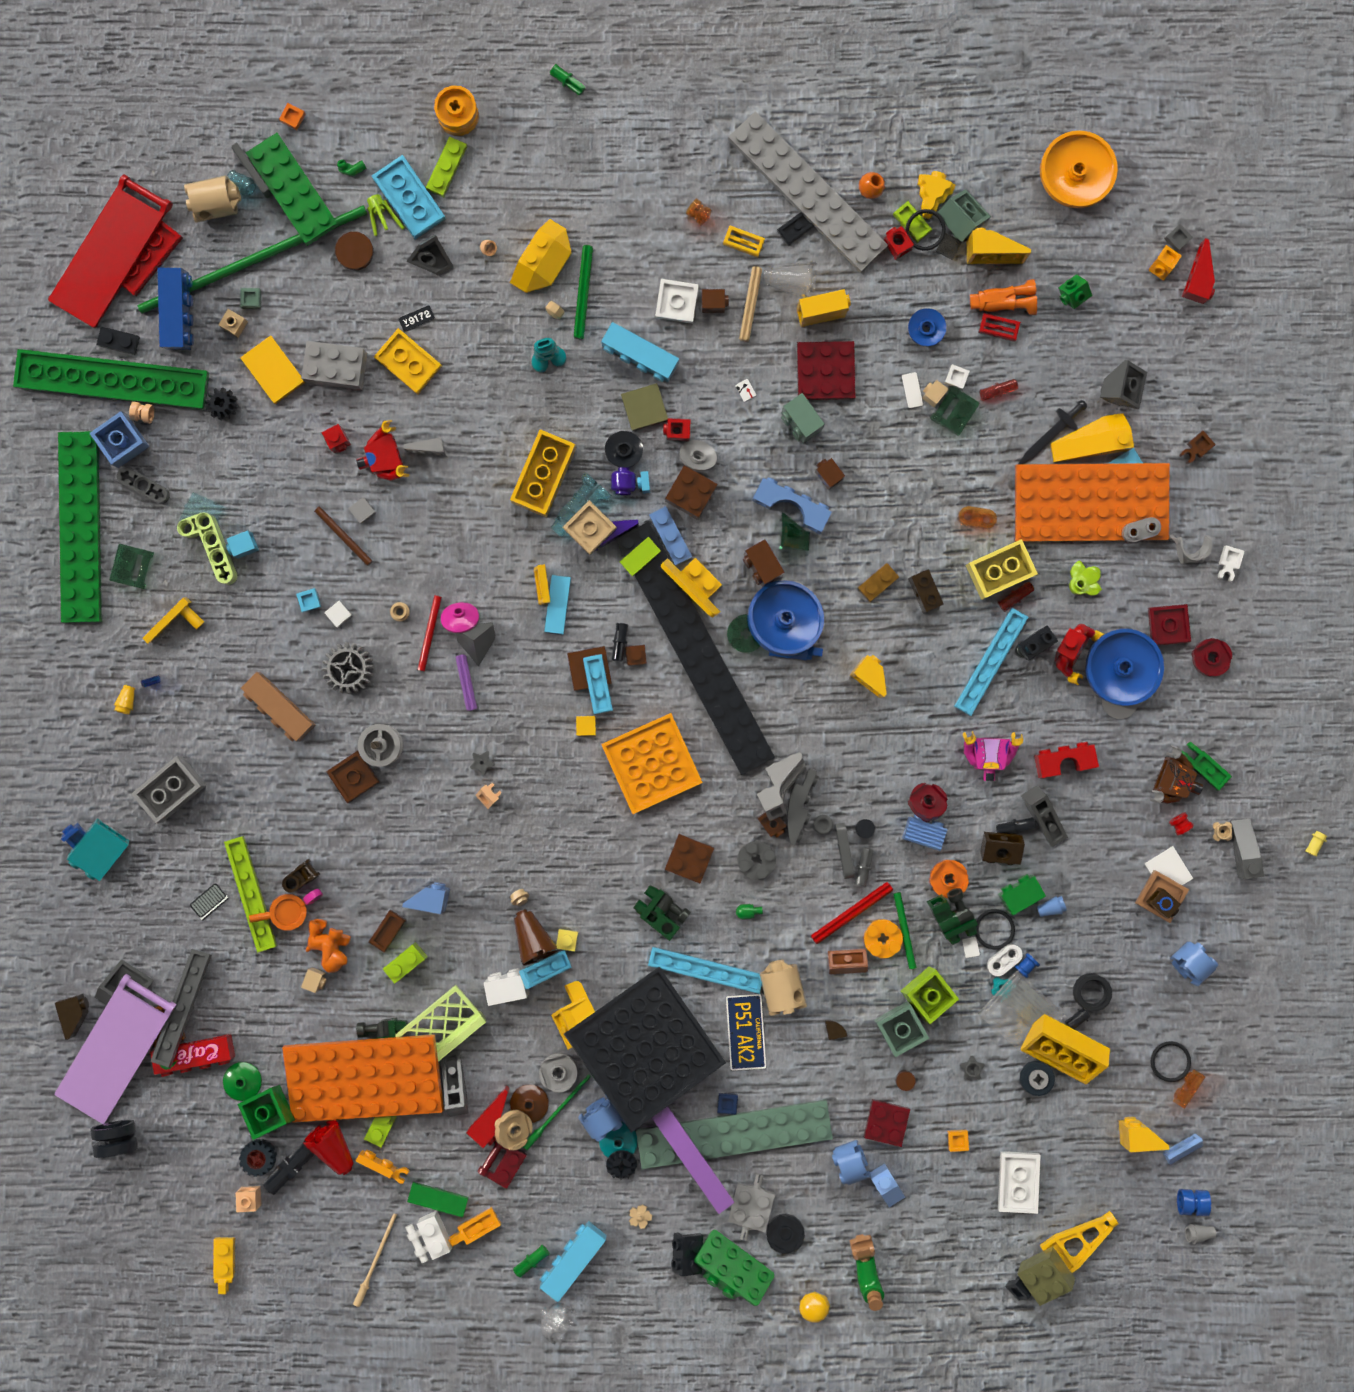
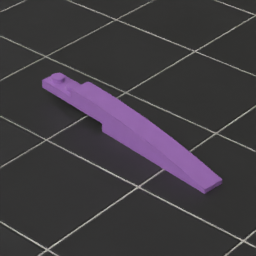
[652,1106,735,1214]

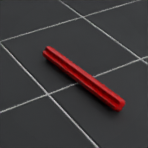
[811,882,893,944]

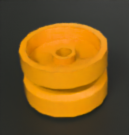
[434,85,479,136]

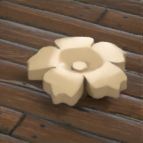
[629,1204,652,1229]

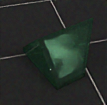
[779,512,810,551]

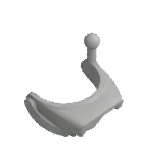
[1169,534,1212,564]

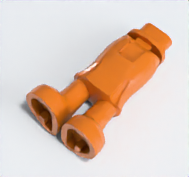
[970,279,1037,315]

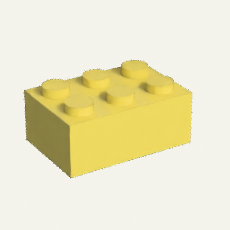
[965,539,1038,600]

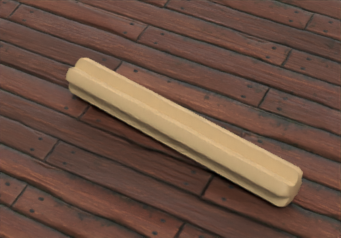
[739,266,762,342]

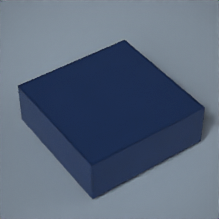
[717,1093,738,1115]

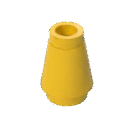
[114,685,135,715]

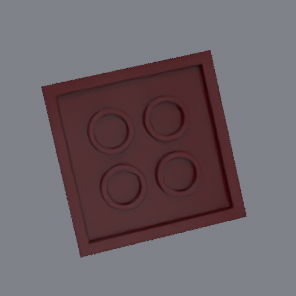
[797,341,856,400]

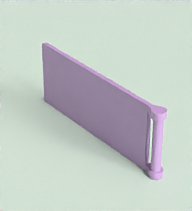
[55,974,177,1124]

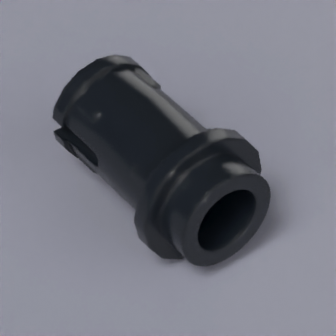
[1065,1008,1090,1030]

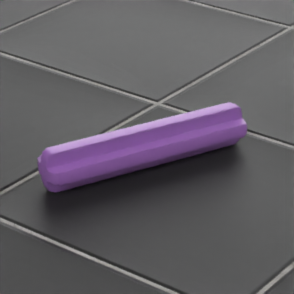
[456,654,477,711]

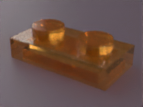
[1173,1069,1206,1109]

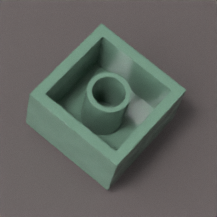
[781,393,825,444]
[874,1001,929,1057]

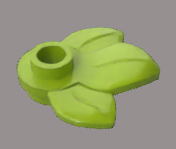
[1069,560,1102,596]

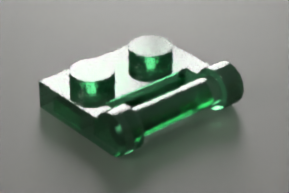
[930,386,980,436]
[109,544,154,589]

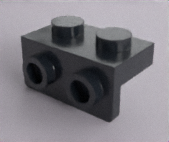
[671,1232,703,1277]

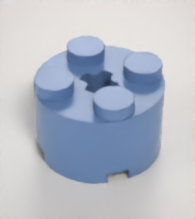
[1170,941,1218,986]
[578,1097,623,1142]
[832,1140,871,1185]

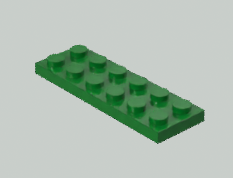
[246,133,339,246]

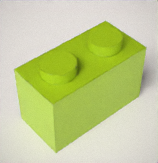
[383,942,428,984]

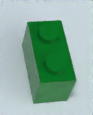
[998,874,1046,915]

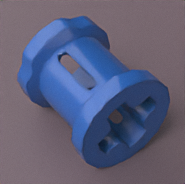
[1014,953,1040,979]

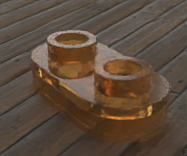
[958,506,997,529]

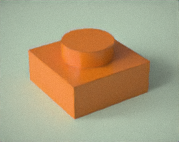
[279,103,306,130]

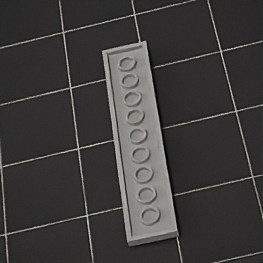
[728,111,888,273]

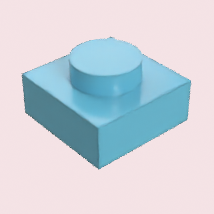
[637,471,650,494]
[296,588,321,613]

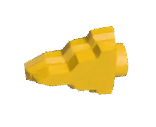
[917,171,956,219]

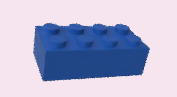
[158,268,194,350]

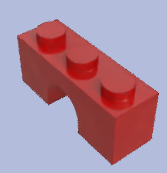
[1034,741,1099,778]

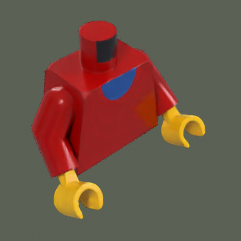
[356,420,409,481]
[1054,624,1104,685]

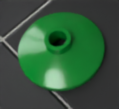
[223,1062,262,1101]

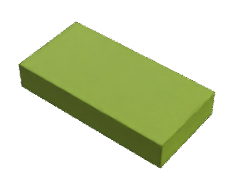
[893,201,933,243]
[620,537,661,577]

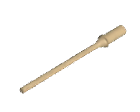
[353,1213,397,1307]

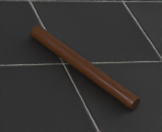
[314,506,373,566]

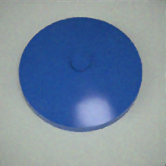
[747,580,824,656]
[1085,629,1164,706]

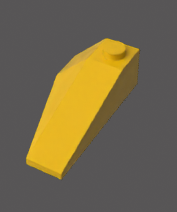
[1050,413,1134,462]

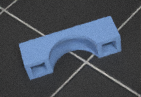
[752,477,832,534]

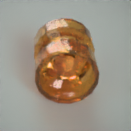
[686,198,712,226]

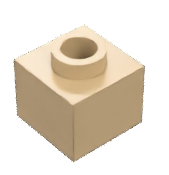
[219,309,248,338]
[922,380,948,407]
[301,967,327,993]

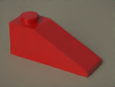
[1182,238,1215,304]
[466,1086,510,1148]

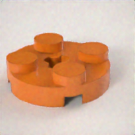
[929,860,969,898]

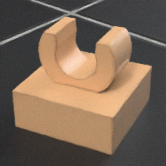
[475,783,501,809]

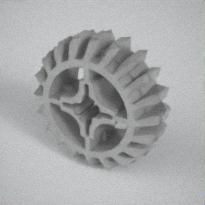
[322,642,374,694]

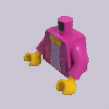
[962,731,1023,781]

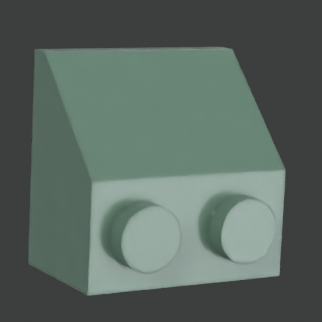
[937,189,991,242]

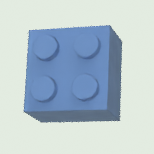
[90,411,150,468]

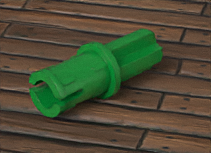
[550,64,585,95]
[513,1244,550,1277]

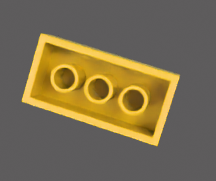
[510,429,576,518]

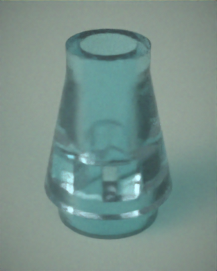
[227,170,256,196]

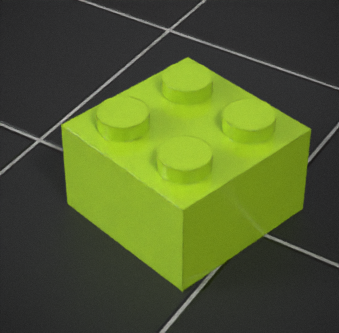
[900,967,959,1024]

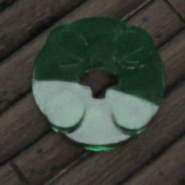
[727,614,760,653]

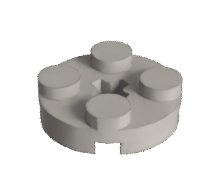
[539,1053,578,1093]

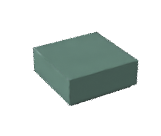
[240,288,261,309]

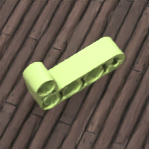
[177,512,237,585]

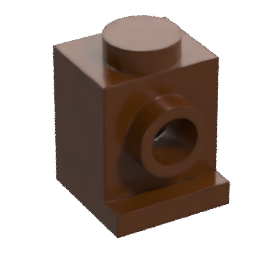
[757,812,786,838]

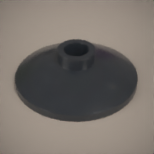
[605,431,643,468]

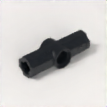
[262,1141,314,1195]

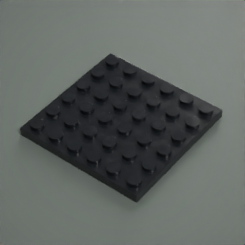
[564,967,726,1132]

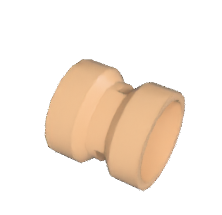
[129,402,154,424]

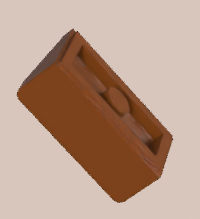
[828,949,868,974]

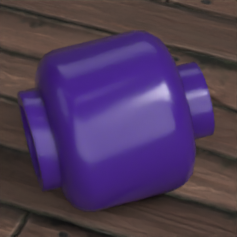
[611,467,636,496]

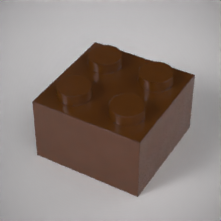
[665,465,718,520]
[743,539,785,587]

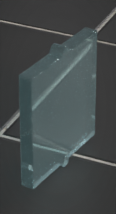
[180,492,224,527]

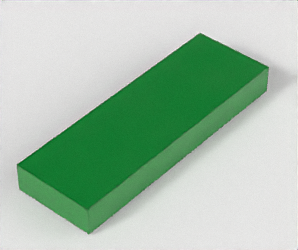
[407,1182,469,1217]

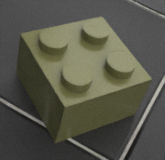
[1017,1246,1075,1306]

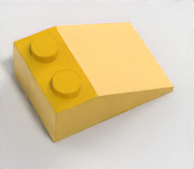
[966,228,1031,264]

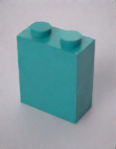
[67,818,129,881]

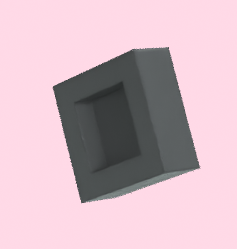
[1164,224,1193,252]

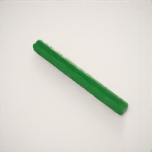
[574,245,593,339]

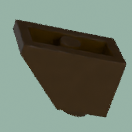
[55,994,89,1040]

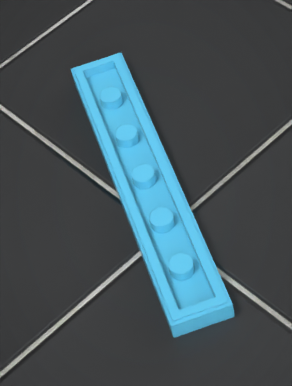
[954,608,1029,716]
[648,947,762,994]

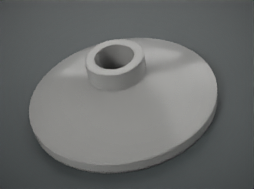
[679,440,717,471]

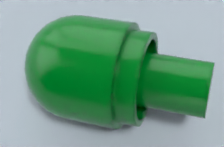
[736,904,763,920]

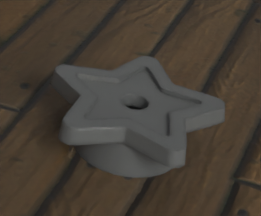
[470,751,495,776]
[960,1055,985,1080]

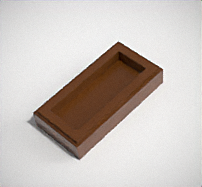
[369,909,406,953]

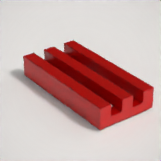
[978,313,1021,342]

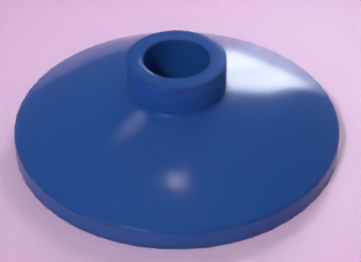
[908,308,946,347]

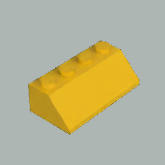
[1021,1014,1110,1084]

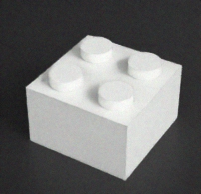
[484,968,530,1006]

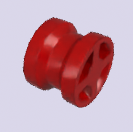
[1169,812,1194,835]

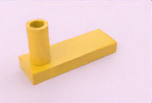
[142,597,205,644]

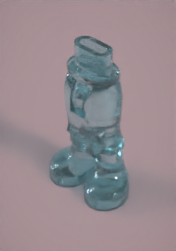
[550,472,612,538]

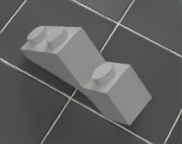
[757,752,806,821]

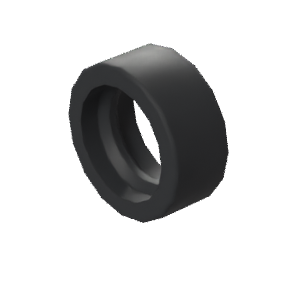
[1073,973,1112,1011]

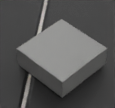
[348,497,376,524]

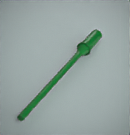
[523,1074,591,1151]

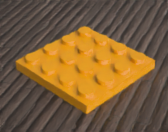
[601,713,703,814]

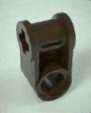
[282,859,320,893]

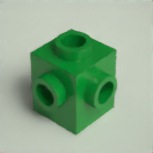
[1058,274,1093,309]

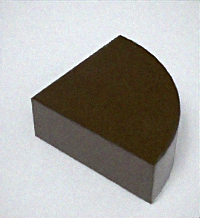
[825,1020,848,1040]

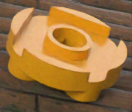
[863,919,903,958]

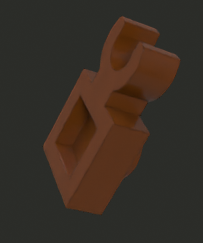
[1179,431,1216,464]

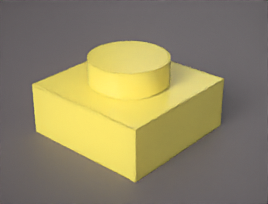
[556,929,578,952]

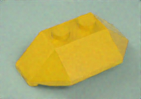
[510,219,572,293]

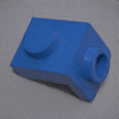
[61,823,86,848]

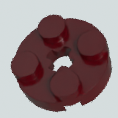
[1192,638,1233,677]
[908,783,948,822]

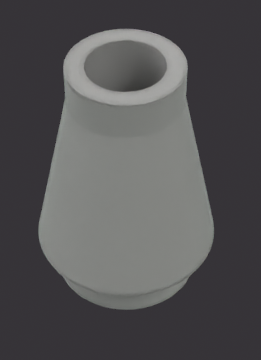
[1185,1224,1216,1244]

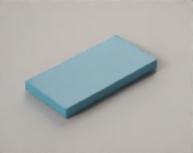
[372,155,446,239]

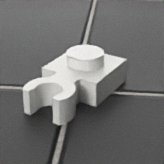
[1218,545,1244,582]

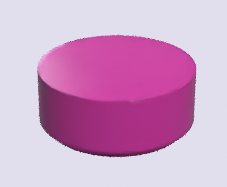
[303,888,323,906]

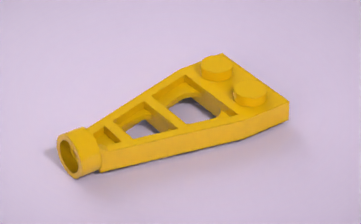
[1040,1211,1119,1273]

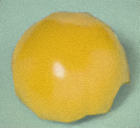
[799,1292,830,1323]

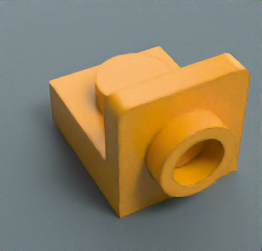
[1149,245,1182,280]

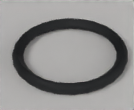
[905,209,946,251]
[975,909,1015,950]
[1150,1041,1191,1082]

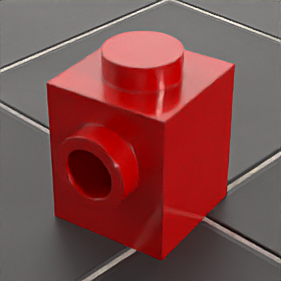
[321,424,351,453]

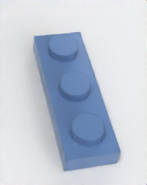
[649,506,692,566]

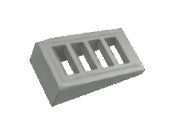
[403,437,446,455]

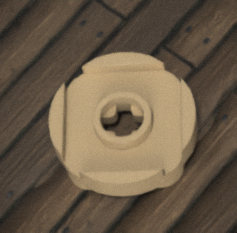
[495,1109,533,1150]

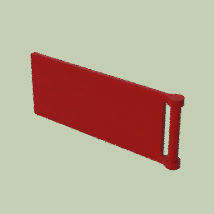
[48,174,173,328]

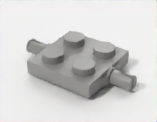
[728,1174,775,1241]

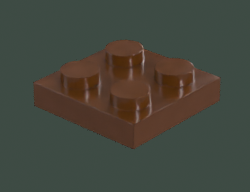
[665,834,714,884]

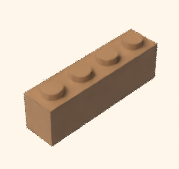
[241,672,316,742]

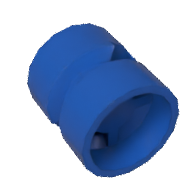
[1177,1189,1211,1216]

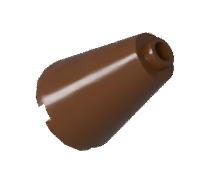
[514,909,558,966]

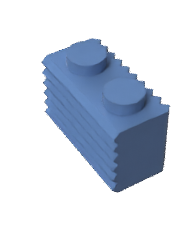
[902,814,947,851]

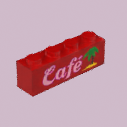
[150,1034,235,1077]

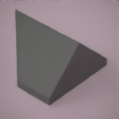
[406,235,453,276]
[456,622,495,667]

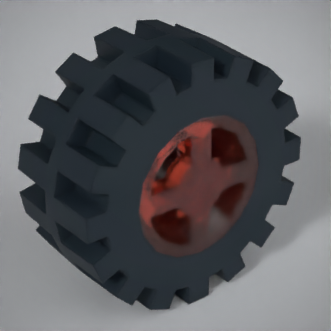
[239,1139,277,1177]

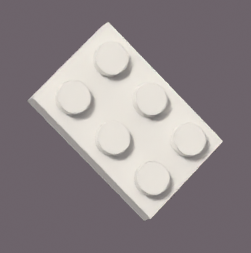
[998,1151,1040,1214]

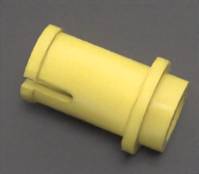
[1305,831,1327,857]

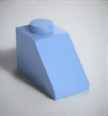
[870,1163,905,1207]

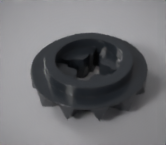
[606,1150,637,1180]

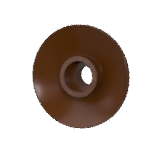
[510,1084,549,1123]

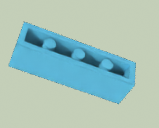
[601,322,679,382]
[540,1221,606,1302]

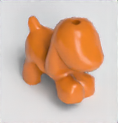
[306,919,351,973]

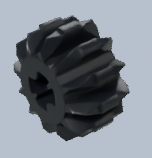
[205,387,239,421]

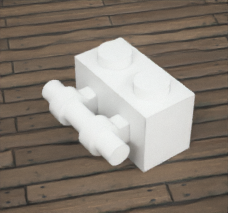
[405,1210,452,1263]

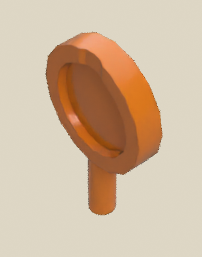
[249,894,306,930]

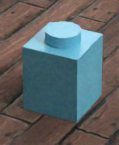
[226,530,259,559]

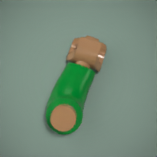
[849,1234,884,1311]

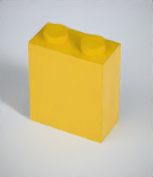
[797,289,851,327]

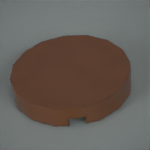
[335,232,374,270]

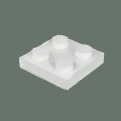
[655,279,699,324]

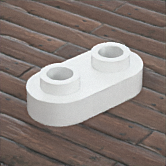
[987,944,1022,976]

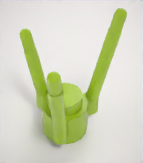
[367,194,404,236]

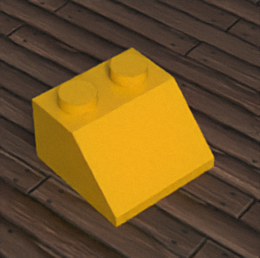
[850,655,887,698]
[1118,1117,1169,1152]

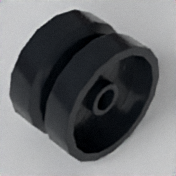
[90,1120,138,1158]

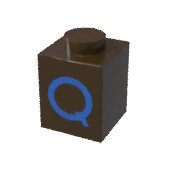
[1146,887,1181,919]

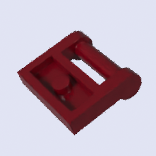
[477,1140,527,1189]

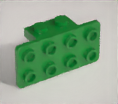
[695,1229,774,1306]

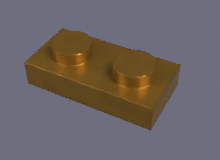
[858,563,899,602]

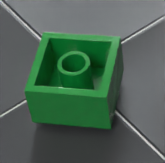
[238,1085,295,1140]

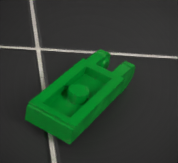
[1182,742,1232,791]

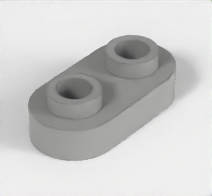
[1122,517,1161,542]

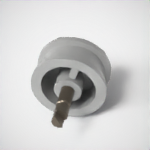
[358,724,403,767]

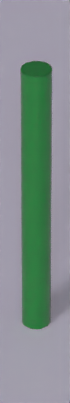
[893,892,917,969]

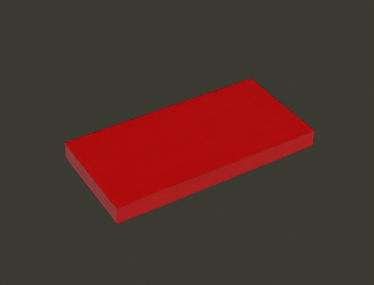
[122,221,183,296]

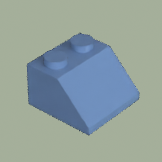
[402,882,450,914]

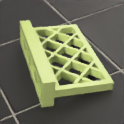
[395,985,486,1062]

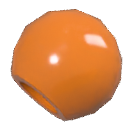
[859,172,885,199]

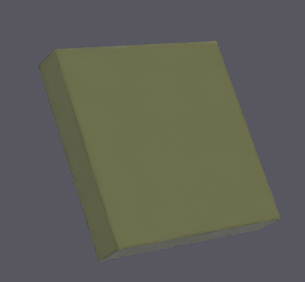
[621,383,668,431]

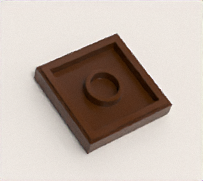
[567,646,612,691]
[326,751,380,804]

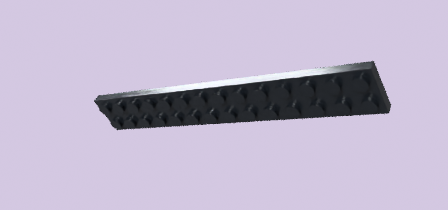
[615,521,775,775]

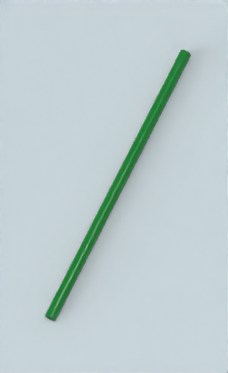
[137,205,368,314]

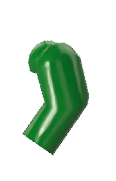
[337,160,367,177]

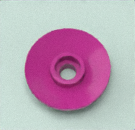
[441,602,479,633]

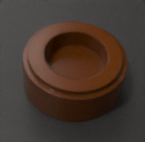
[895,1070,916,1091]

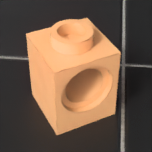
[236,1186,261,1212]

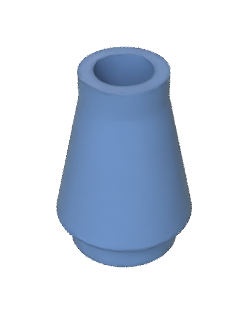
[1037,896,1067,917]

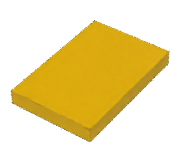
[374,328,442,395]
[240,335,305,404]

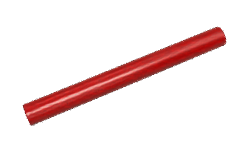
[417,595,442,671]

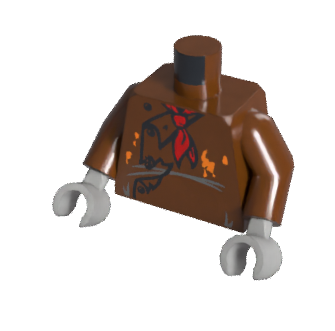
[1150,745,1203,804]

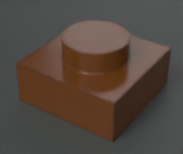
[626,645,647,666]

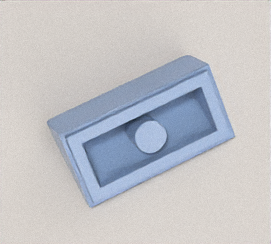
[1163,1134,1203,1165]

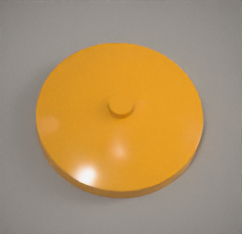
[1040,131,1118,208]

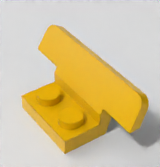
[661,558,722,617]
[551,981,595,1050]

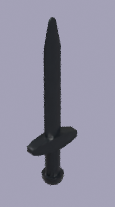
[1018,400,1087,464]

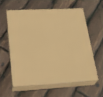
[562,500,617,555]

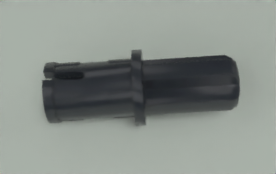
[612,623,628,662]
[996,817,1036,834]

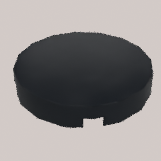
[766,1214,805,1254]

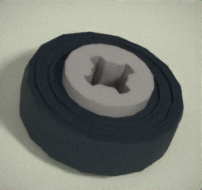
[1020,1061,1055,1096]

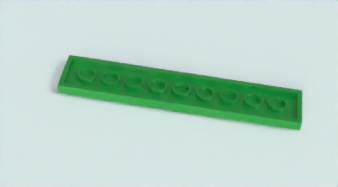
[13,349,209,410]
[58,431,102,623]

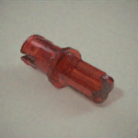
[979,379,1018,401]
[997,582,1034,612]

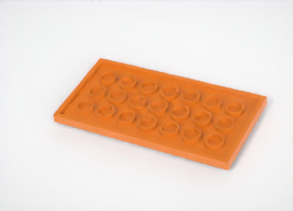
[1015,463,1170,541]
[282,1034,444,1123]

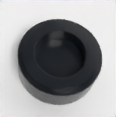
[855,819,875,839]

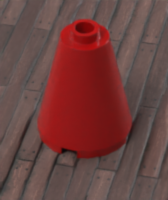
[303,1120,354,1175]

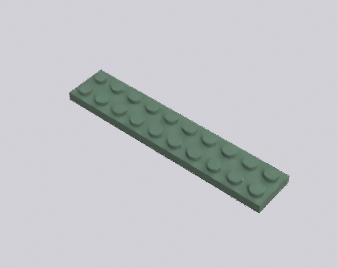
[636,1099,833,1169]

